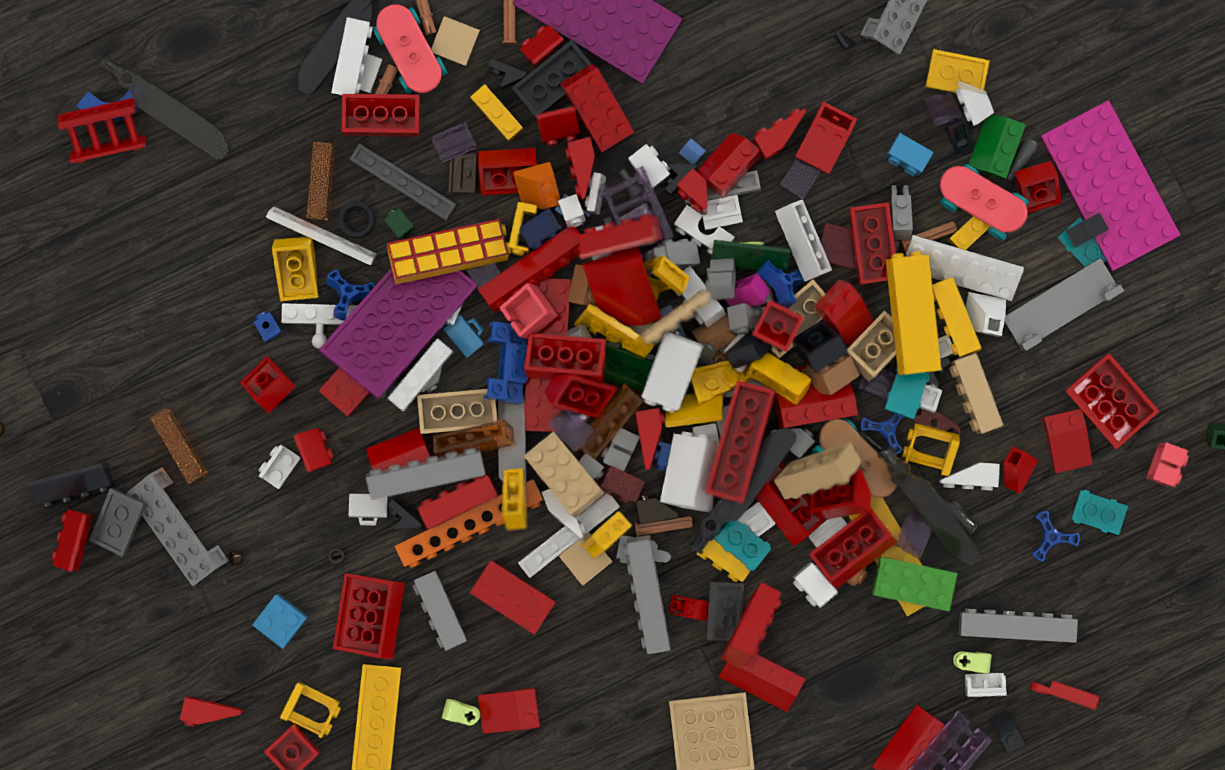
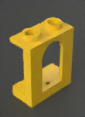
[509,202,538,256]
[643,255,690,301]
[902,423,960,476]
[581,511,632,559]
[280,682,341,738]

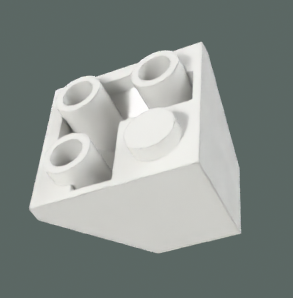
[956,81,994,125]
[965,292,1006,337]

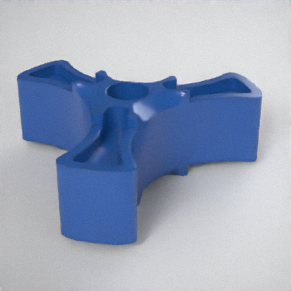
[757,260,804,309]
[326,270,375,320]
[860,413,904,455]
[1031,511,1080,561]

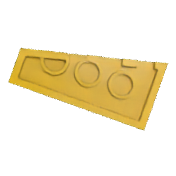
[574,304,654,358]
[690,361,753,406]

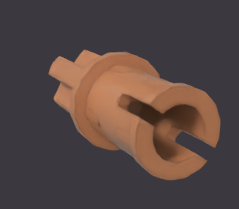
[416,0,436,35]
[375,64,399,94]

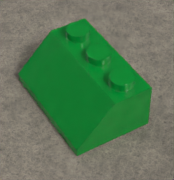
[968,114,1026,180]

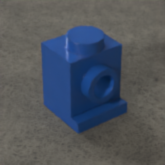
[253,311,283,342]
[654,442,672,471]

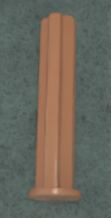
[502,0,517,45]
[900,222,957,253]
[635,516,693,537]

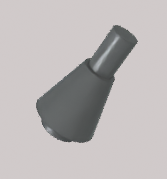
[619,169,647,202]

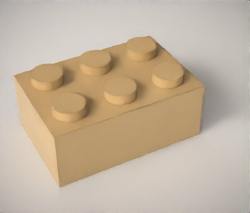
[845,311,896,382]

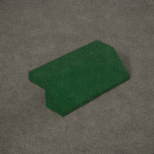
[710,240,791,273]
[604,340,658,391]

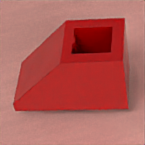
[677,168,708,215]
[1003,446,1038,494]
[669,595,709,621]

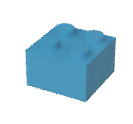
[885,133,933,177]
[253,593,308,649]

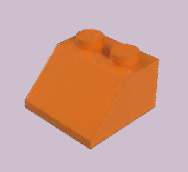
[513,162,561,210]

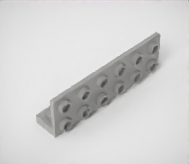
[860,0,927,54]
[1004,259,1124,351]
[127,467,229,586]

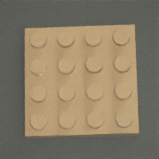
[640,290,712,343]
[669,692,754,770]

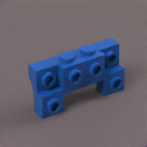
[484,321,528,405]

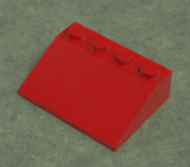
[582,245,662,326]
[1065,353,1160,449]
[774,366,858,429]
[333,573,405,659]

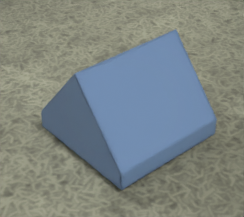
[679,139,706,164]

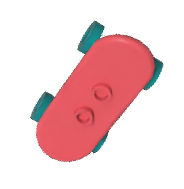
[373,4,448,95]
[939,164,1029,241]

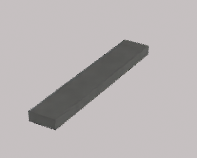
[349,143,456,221]

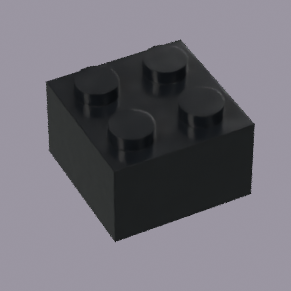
[792,319,848,373]

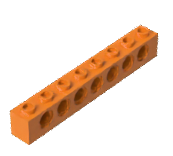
[394,479,544,568]

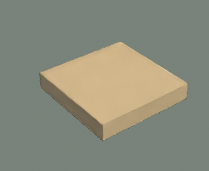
[431,16,480,66]
[559,532,613,586]

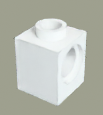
[558,194,586,227]

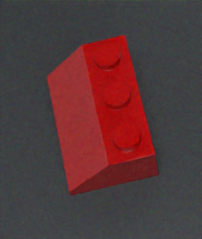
[696,133,760,199]
[478,148,537,196]
[544,373,617,418]
[366,428,431,470]
[810,468,871,520]
[52,509,93,572]

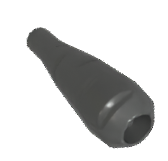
[1006,138,1038,181]

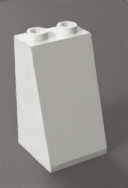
[642,331,702,412]
[660,432,716,513]

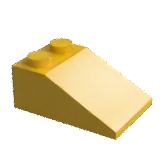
[272,237,319,301]

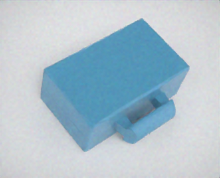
[443,314,485,358]

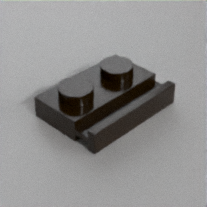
[448,154,478,193]

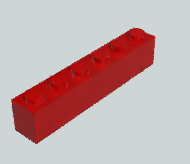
[478,226,581,313]

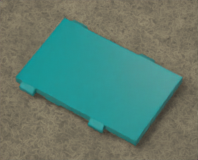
[1058,217,1106,267]
[885,367,930,420]
[1071,490,1128,535]
[714,520,772,571]

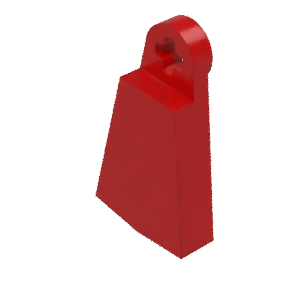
[1029,681,1101,710]

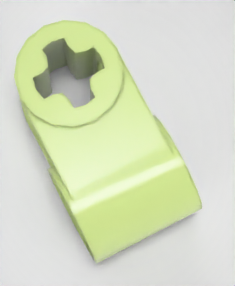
[953,651,992,674]
[442,699,480,725]

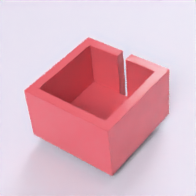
[499,283,558,339]
[1146,443,1189,487]

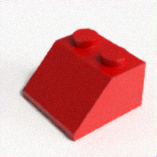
[520,25,564,69]
[1014,161,1062,213]
[752,300,804,352]
[240,356,296,413]
[294,428,334,472]

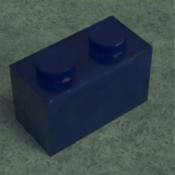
[518,208,562,250]

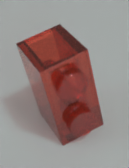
[598,465,645,504]

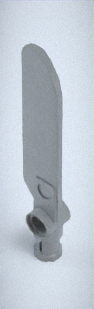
[498,392,528,503]

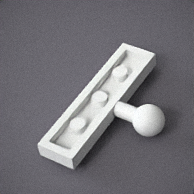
[281,304,358,349]

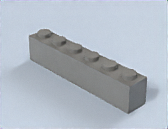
[366,447,485,500]
[624,535,671,654]
[959,608,1078,643]

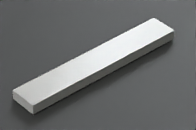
[266,207,377,265]
[518,492,620,578]

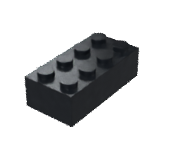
[512,40,591,120]

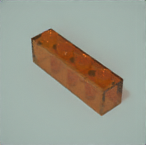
[306,142,334,222]
[576,384,644,460]
[150,408,208,484]
[433,420,514,458]

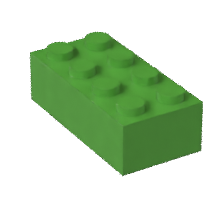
[871,556,957,611]

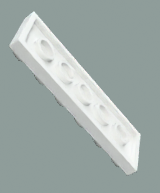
[905,235,1024,301]

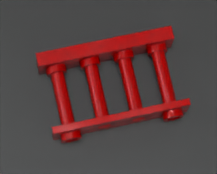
[58,98,146,163]

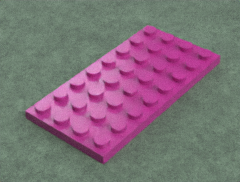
[1040,100,1180,271]

